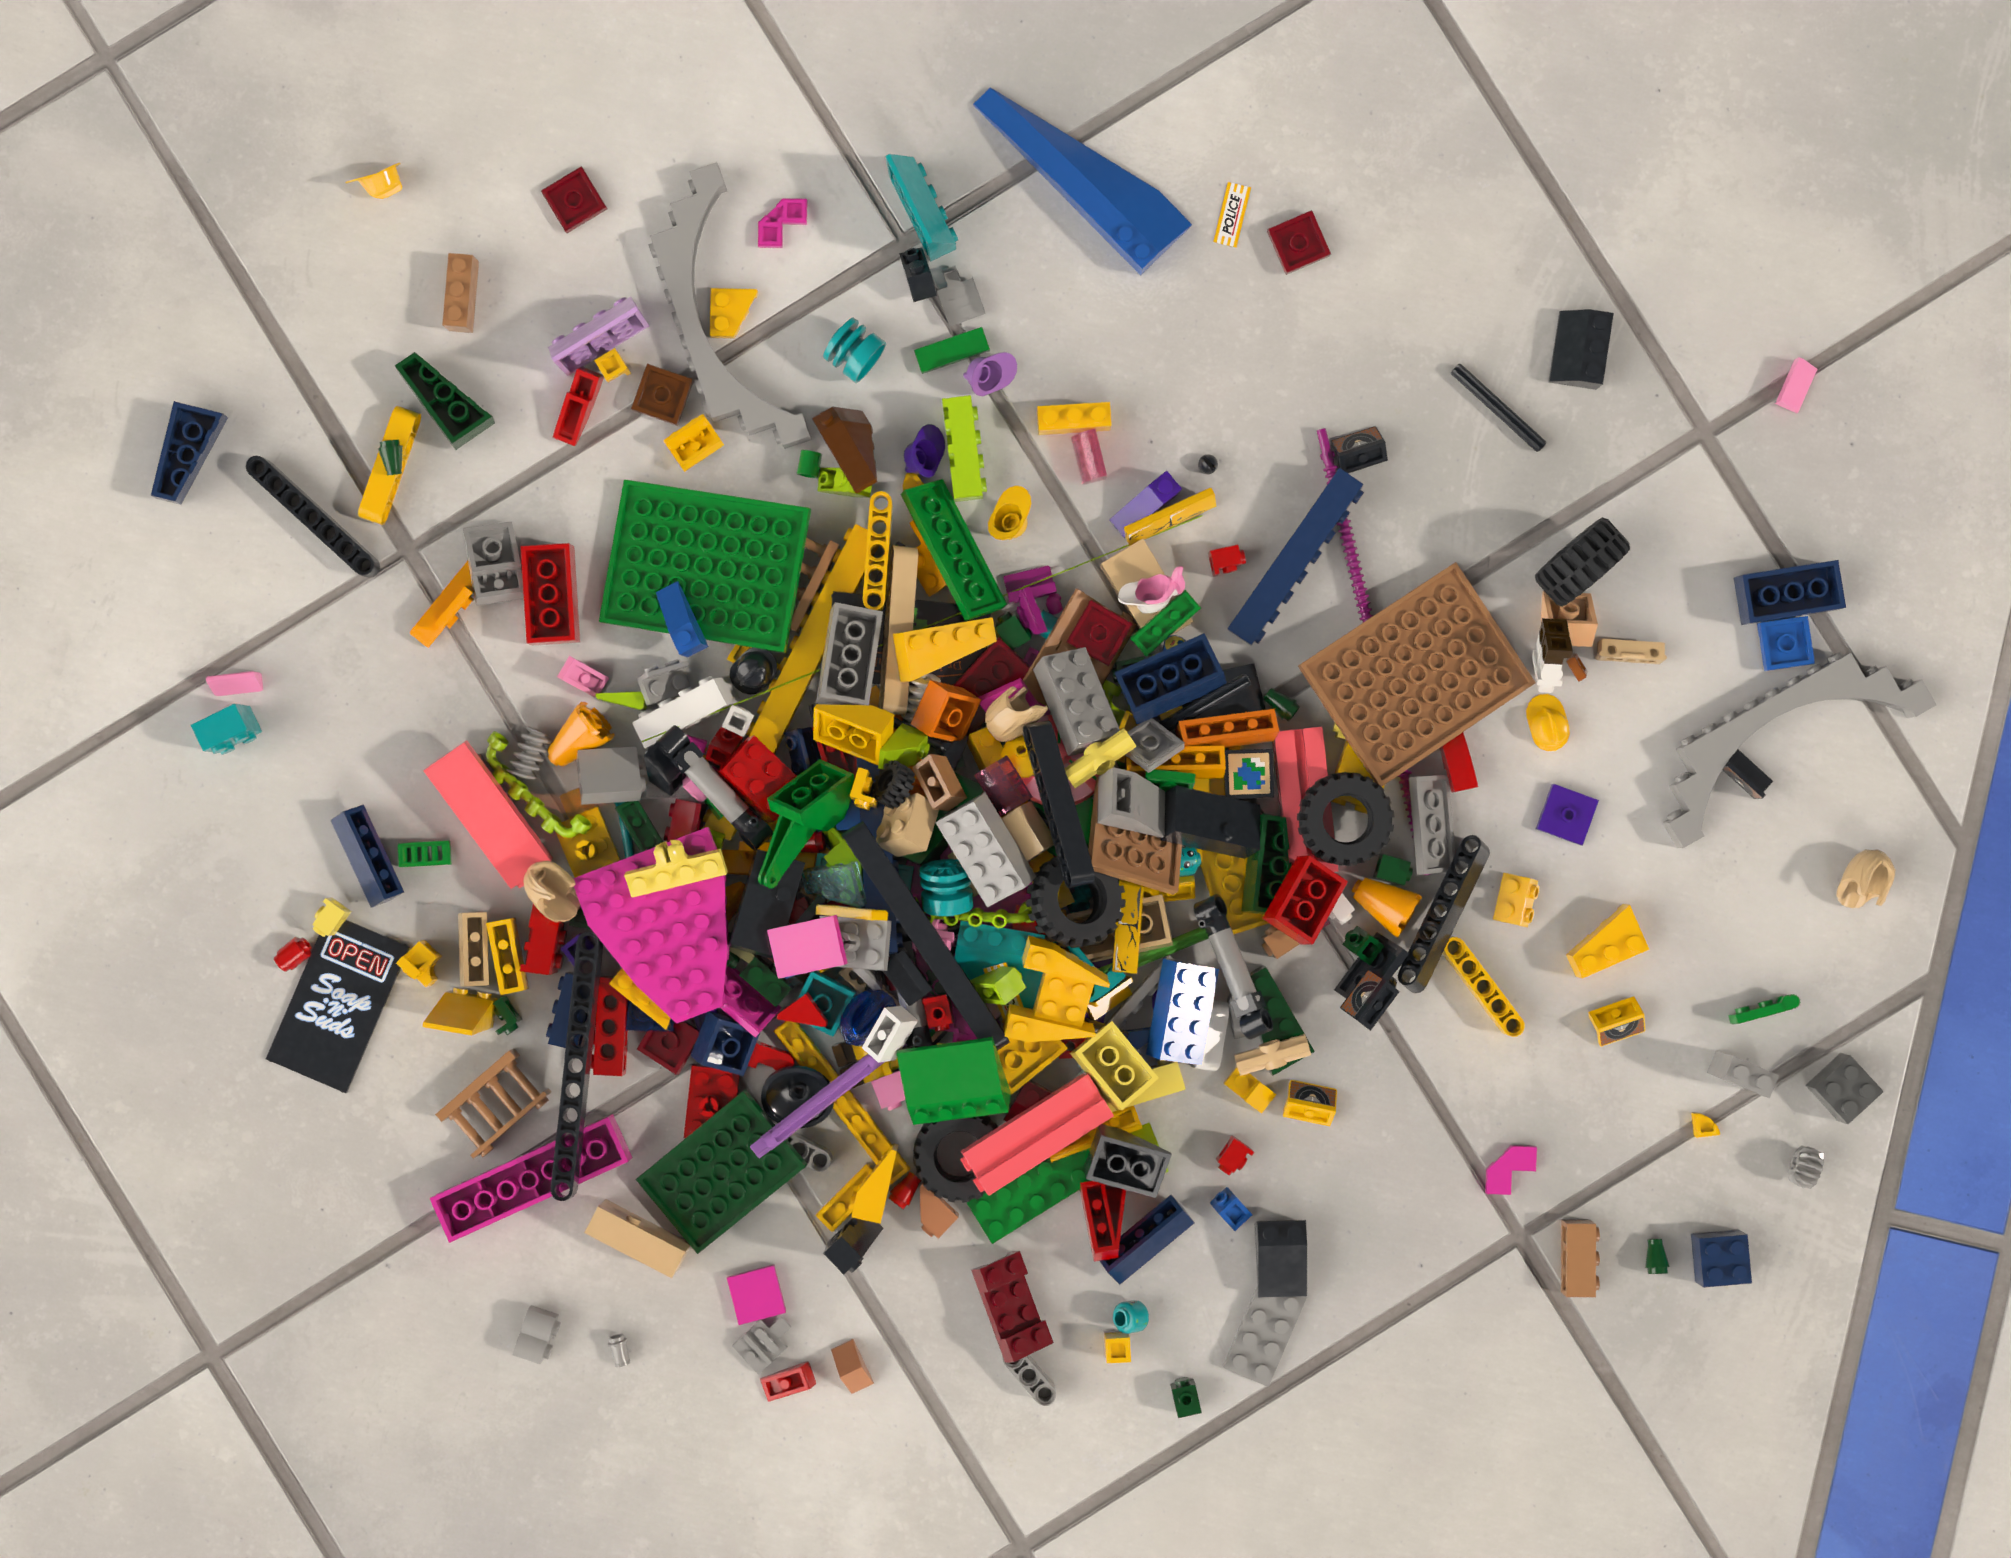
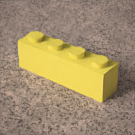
[1096,1060,1186,1112]

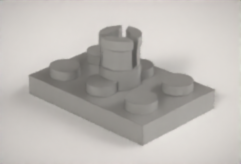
[820,916,892,971]

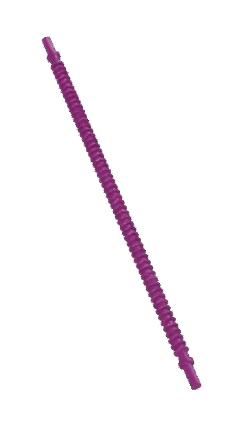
[1317,428,1431,876]

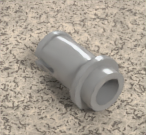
[608,1334,631,1367]

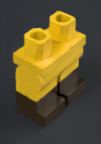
[831,1033,899,1090]

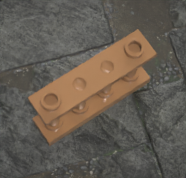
[790,538,841,633]
[435,1048,551,1159]

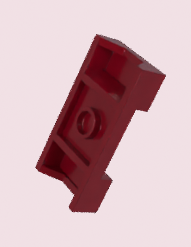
[971,1251,1054,1363]

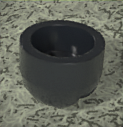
[1198,454,1218,475]

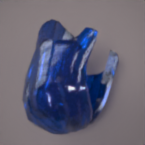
[839,989,896,1047]

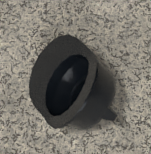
[729,648,777,695]

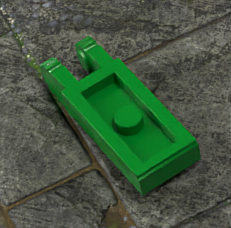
[1728,994,1801,1025]

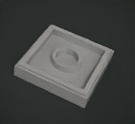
[1125,718,1184,773]

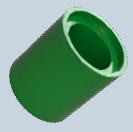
[797,450,822,478]

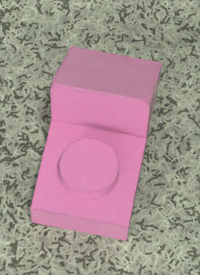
[557,656,609,698]

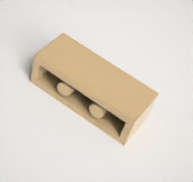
[458,912,489,987]

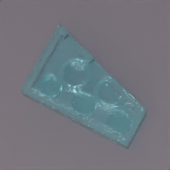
[802,861,867,908]

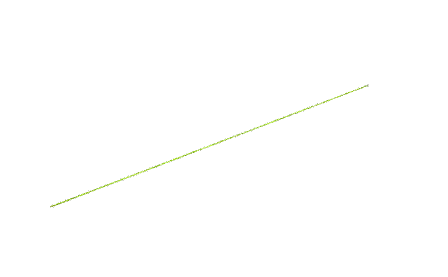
[641,515,1202,742]

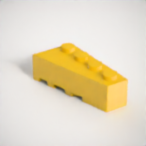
[893,617,997,682]

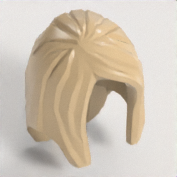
[985,686,1048,742]
[1836,849,1895,908]
[523,861,580,922]

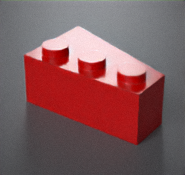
[519,904,567,975]

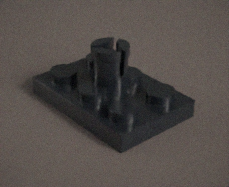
[1334,932,1409,999]

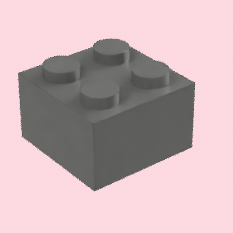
[1805,1053,1884,1124]

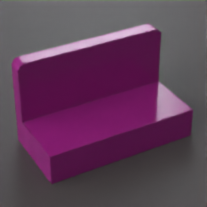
[1003,566,1057,605]

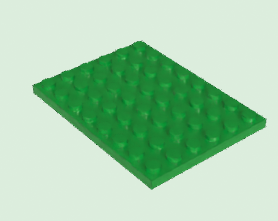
[599,479,811,653]

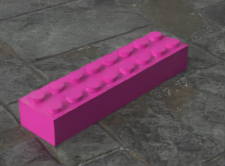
[429,1114,633,1243]

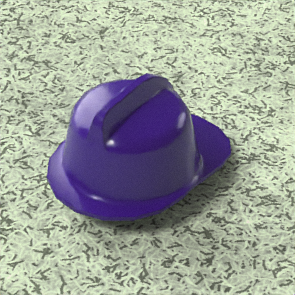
[903,424,945,478]

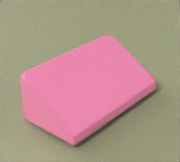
[1775,357,1817,413]
[206,671,263,696]

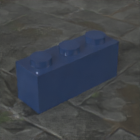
[546,971,590,1048]

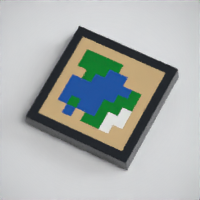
[1224,749,1274,799]

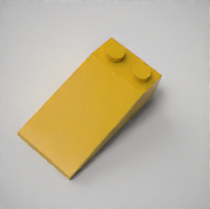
[422,987,498,1036]

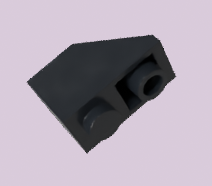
[899,247,937,302]
[644,743,686,796]

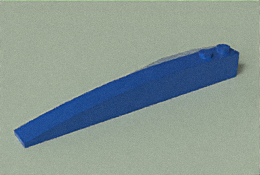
[973,87,1192,276]

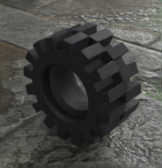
[871,760,915,809]

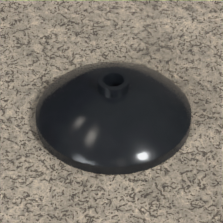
[761,1065,834,1128]

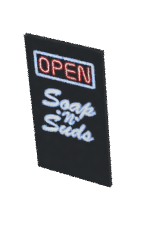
[266,920,410,1093]

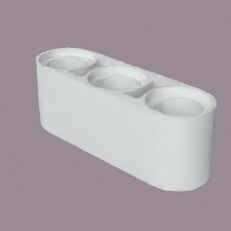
[1190,1000,1229,1071]

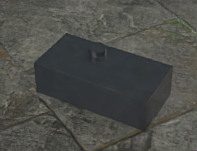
[1161,785,1260,859]
[728,849,805,959]

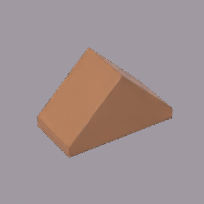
[831,1339,874,1394]

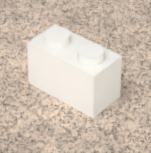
[862,1006,918,1063]

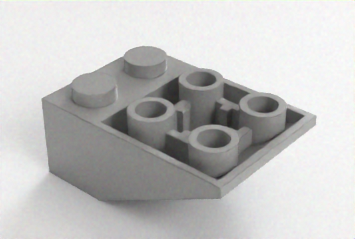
[1097,767,1165,838]

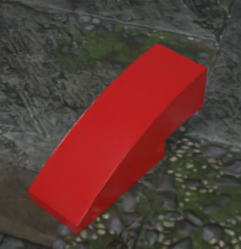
[552,366,604,446]
[1439,732,1478,793]

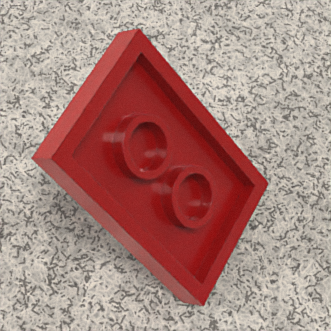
[683,1065,740,1138]

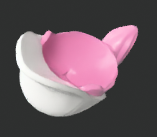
[1118,566,1185,614]

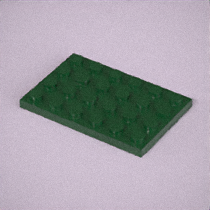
[636,1089,808,1254]

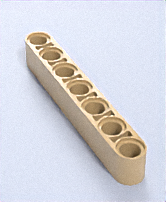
[879,545,918,715]

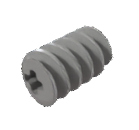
[506,726,552,780]

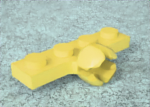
[624,840,728,897]

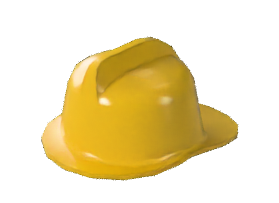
[345,163,402,199]
[988,486,1032,541]
[1526,694,1570,751]

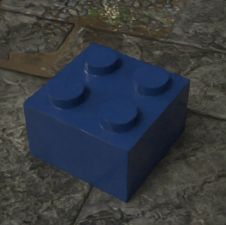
[691,1011,760,1076]
[1691,1230,1752,1288]

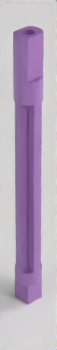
[750,1044,906,1159]

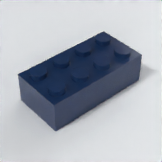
[1733,560,1846,625]
[1115,633,1226,724]

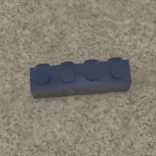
[330,804,404,908]
[1100,1194,1195,1285]

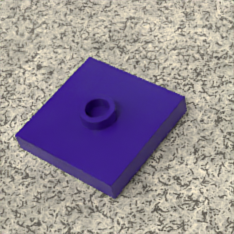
[1536,784,1599,846]

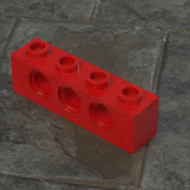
[590,976,630,1076]

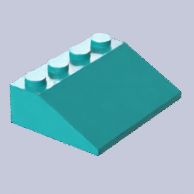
[885,154,958,262]
[955,921,1057,1009]

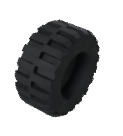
[1535,517,1630,607]
[1297,772,1395,866]
[1026,857,1126,948]
[913,1115,998,1203]

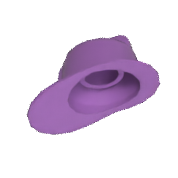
[963,352,1017,396]

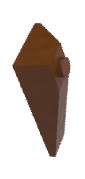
[812,407,877,494]

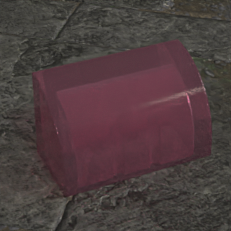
[1071,428,1107,485]
[974,755,1032,817]

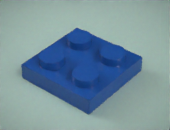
[1757,616,1815,671]

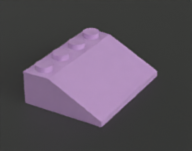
[548,297,649,376]

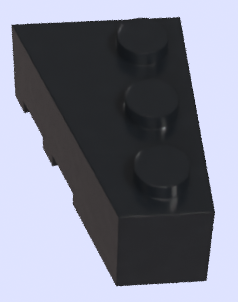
[823,1218,884,1275]

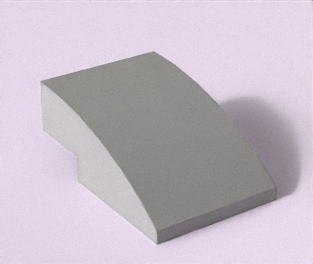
[463,521,524,606]

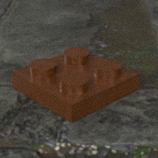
[631,364,694,426]

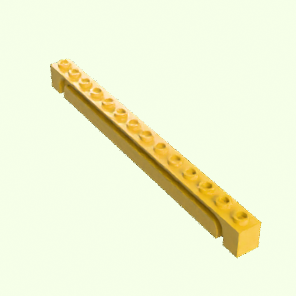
[703,524,879,841]

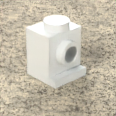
[722,704,754,737]
[1329,893,1355,925]

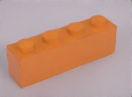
[1175,709,1279,748]

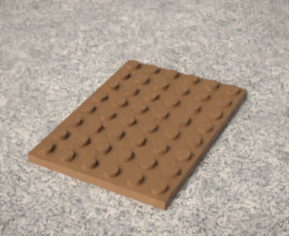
[1298,562,1536,787]

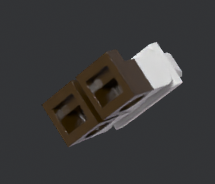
[1532,618,1573,693]

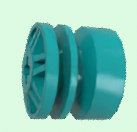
[823,317,886,383]
[919,859,973,916]

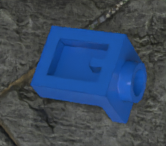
[1210,1187,1252,1231]

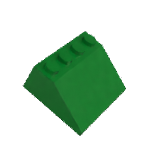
[897,1037,1011,1125]

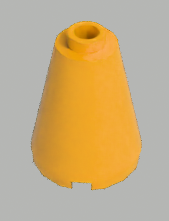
[547,702,615,767]
[1351,877,1422,938]

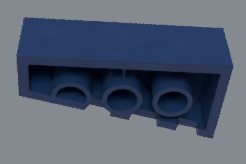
[151,401,228,505]

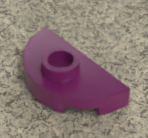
[1017,587,1048,635]

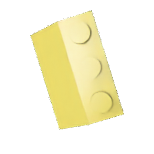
[1070,1021,1159,1110]

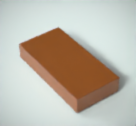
[1566,653,1588,682]

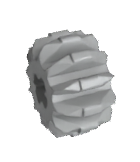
[1788,1146,1825,1189]

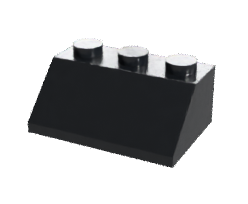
[1548,309,1614,390]

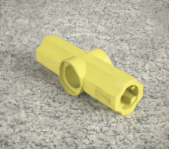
[1065,728,1136,788]

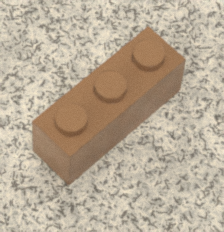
[442,253,479,333]
[1561,1220,1600,1298]

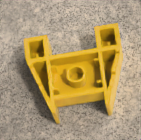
[1003,935,1110,1042]

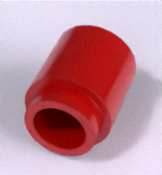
[274,937,312,972]

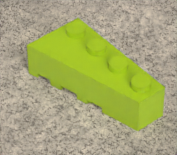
[942,395,987,502]

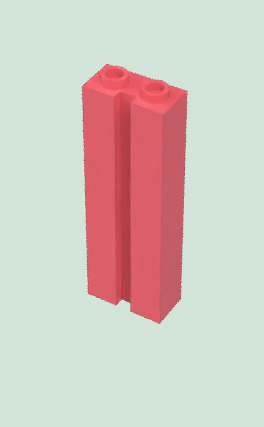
[1272,727,1339,872]
[424,740,553,889]
[960,1072,1114,1196]

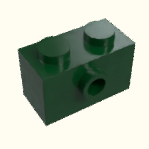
[739,955,794,1007]

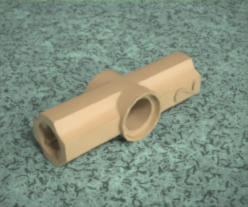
[1234,1034,1311,1076]

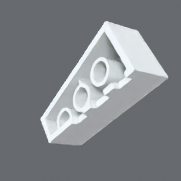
[632,676,742,748]

